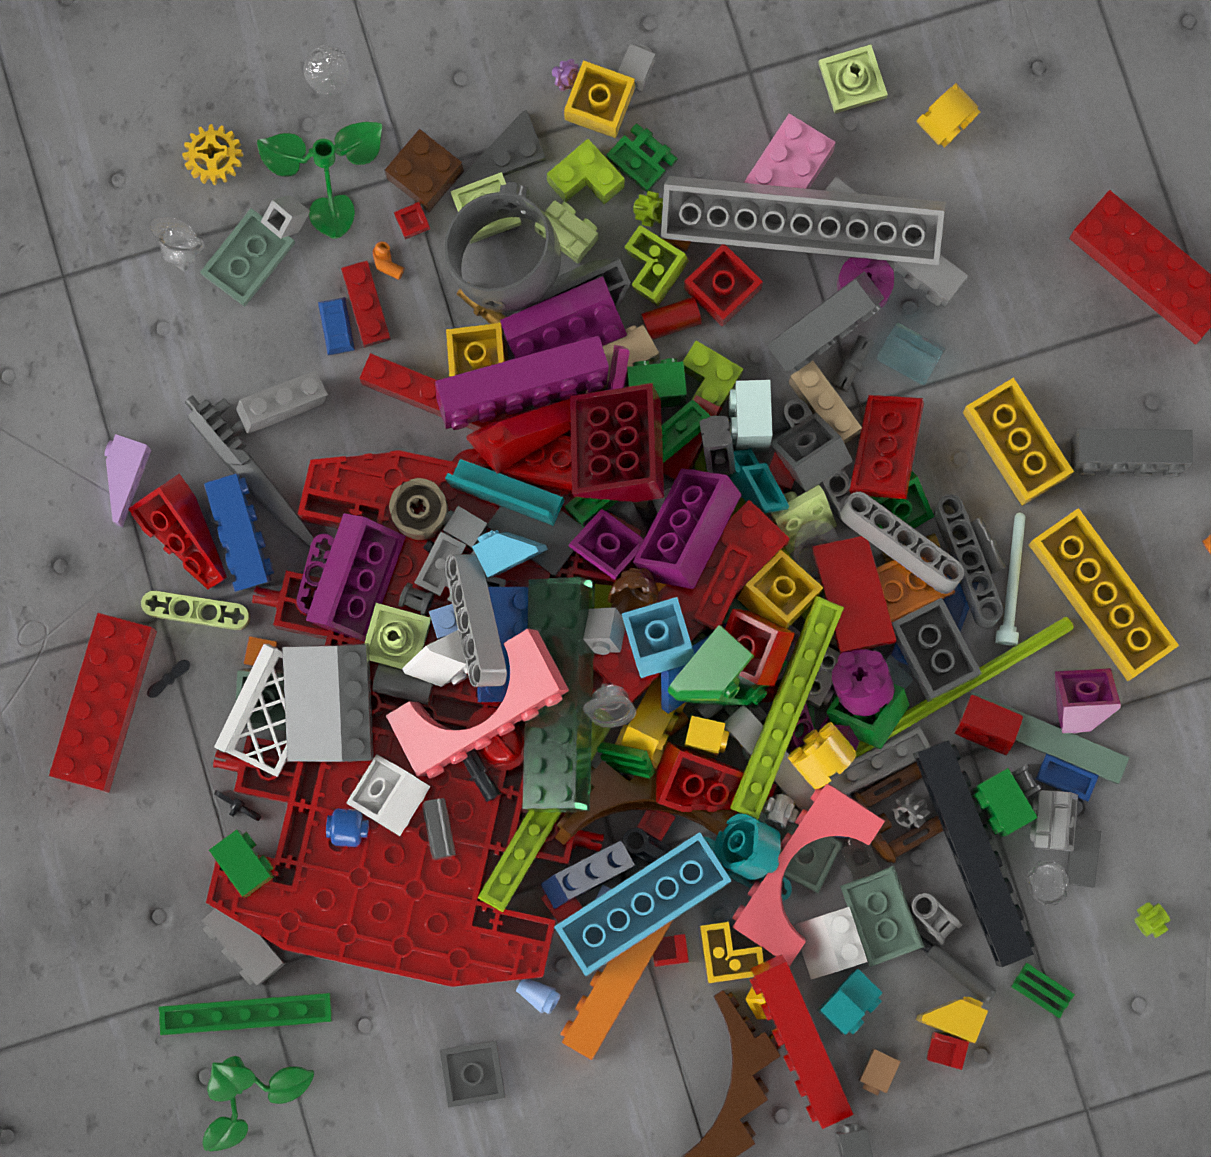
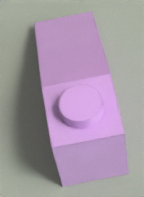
[105,434,151,528]

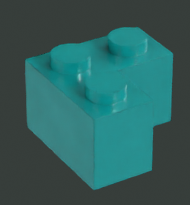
[817,969,883,1035]

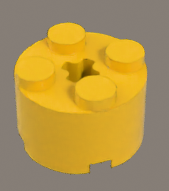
[916,83,981,148]
[787,722,857,789]

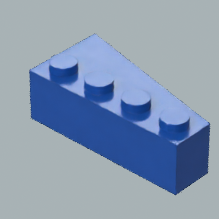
[204,473,274,592]

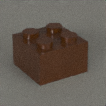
[384,129,464,212]

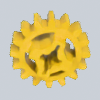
[182,124,243,185]

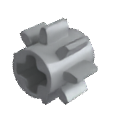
[892,792,930,830]
[761,794,799,829]

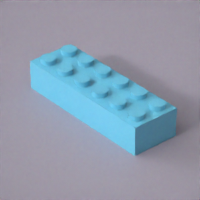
[554,832,731,976]

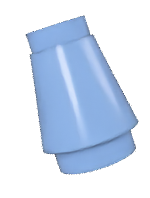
[516,979,561,1014]

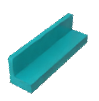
[445,459,564,526]

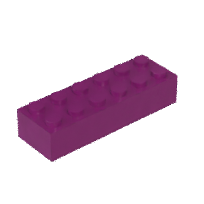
[435,336,609,430]

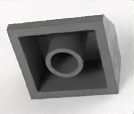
[770,412,853,492]

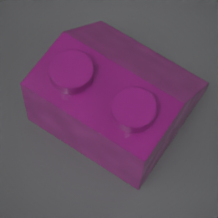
[569,509,644,580]

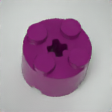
[837,257,894,308]
[832,649,894,716]

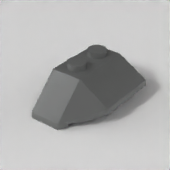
[521,257,631,311]

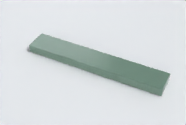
[961,692,1129,784]

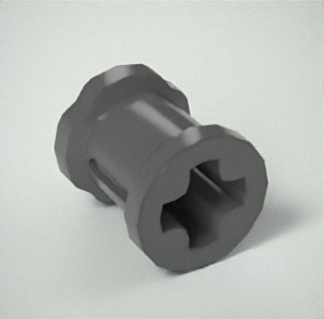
[398,582,435,616]
[1012,764,1042,797]

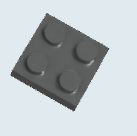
[439,1040,506,1107]

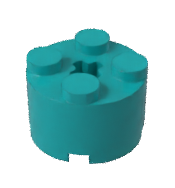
[714,814,781,880]

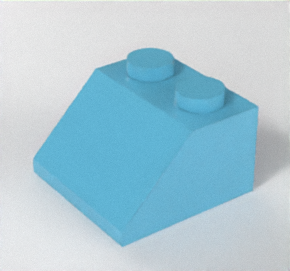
[472,530,548,577]

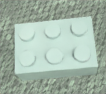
[728,380,772,452]

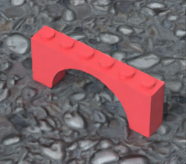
[386,629,569,778]
[732,783,886,965]

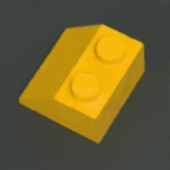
[916,996,988,1043]

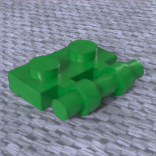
[606,123,678,193]

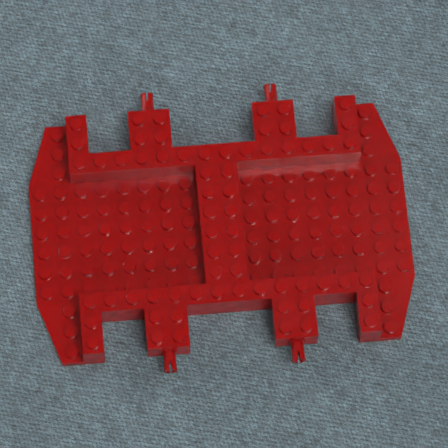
[206,450,641,987]

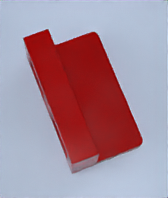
[954,695,1023,756]

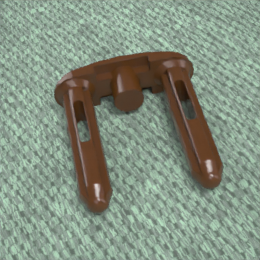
[851,762,943,863]

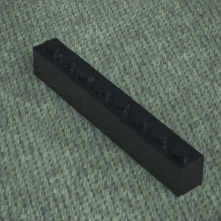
[913,740,1035,967]

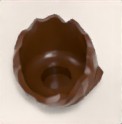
[608,567,658,615]

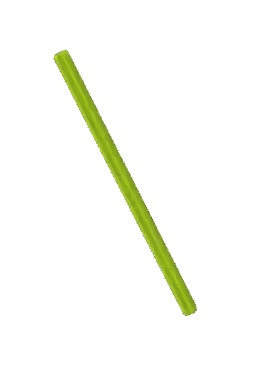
[855,617,1074,758]

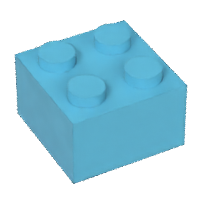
[622,597,695,678]

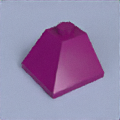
[1054,668,1121,733]

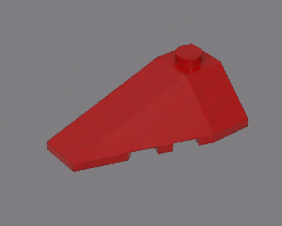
[466,398,571,474]
[128,473,227,590]
[656,742,777,812]

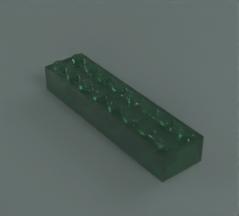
[522,577,595,812]

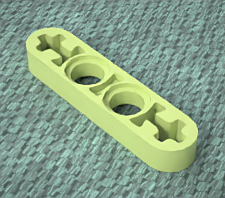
[141,591,250,630]

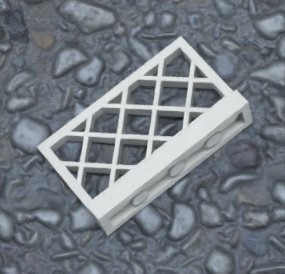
[214,644,287,777]

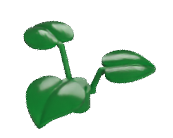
[257,122,382,239]
[202,1056,314,1151]

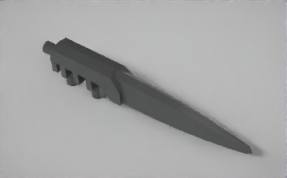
[185,395,325,554]

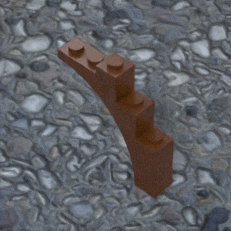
[555,761,738,845]
[682,990,782,1157]

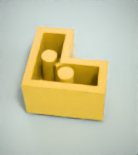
[700,922,764,983]

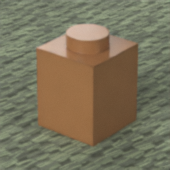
[858,1049,901,1096]

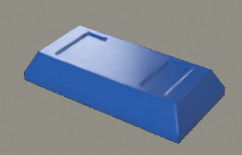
[318,297,355,356]
[1035,753,1099,802]

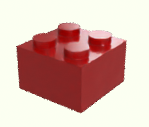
[684,244,763,327]
[725,609,795,686]

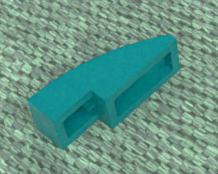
[727,449,789,514]

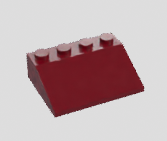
[570,383,664,502]

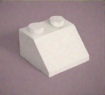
[402,630,468,687]
[346,754,430,836]
[793,907,867,980]

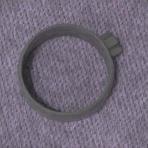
[445,182,561,312]

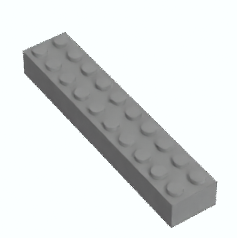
[661,176,946,265]

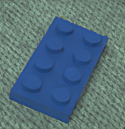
[478,587,535,702]

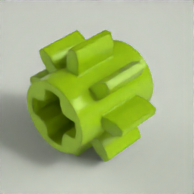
[633,191,663,227]
[1134,902,1171,938]

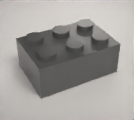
[892,598,981,702]

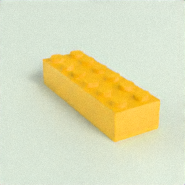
[1029,508,1179,681]

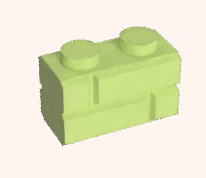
[534,200,598,264]

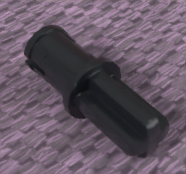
[463,748,502,802]

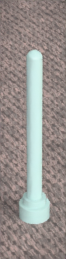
[995,512,1026,646]

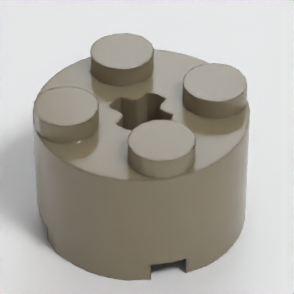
[389,478,449,540]

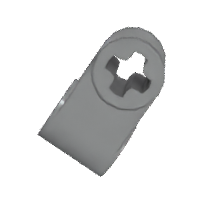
[909,893,962,946]

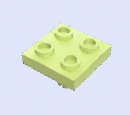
[818,45,888,114]
[450,172,522,244]
[770,485,837,553]
[365,603,431,669]

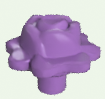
[552,59,579,91]

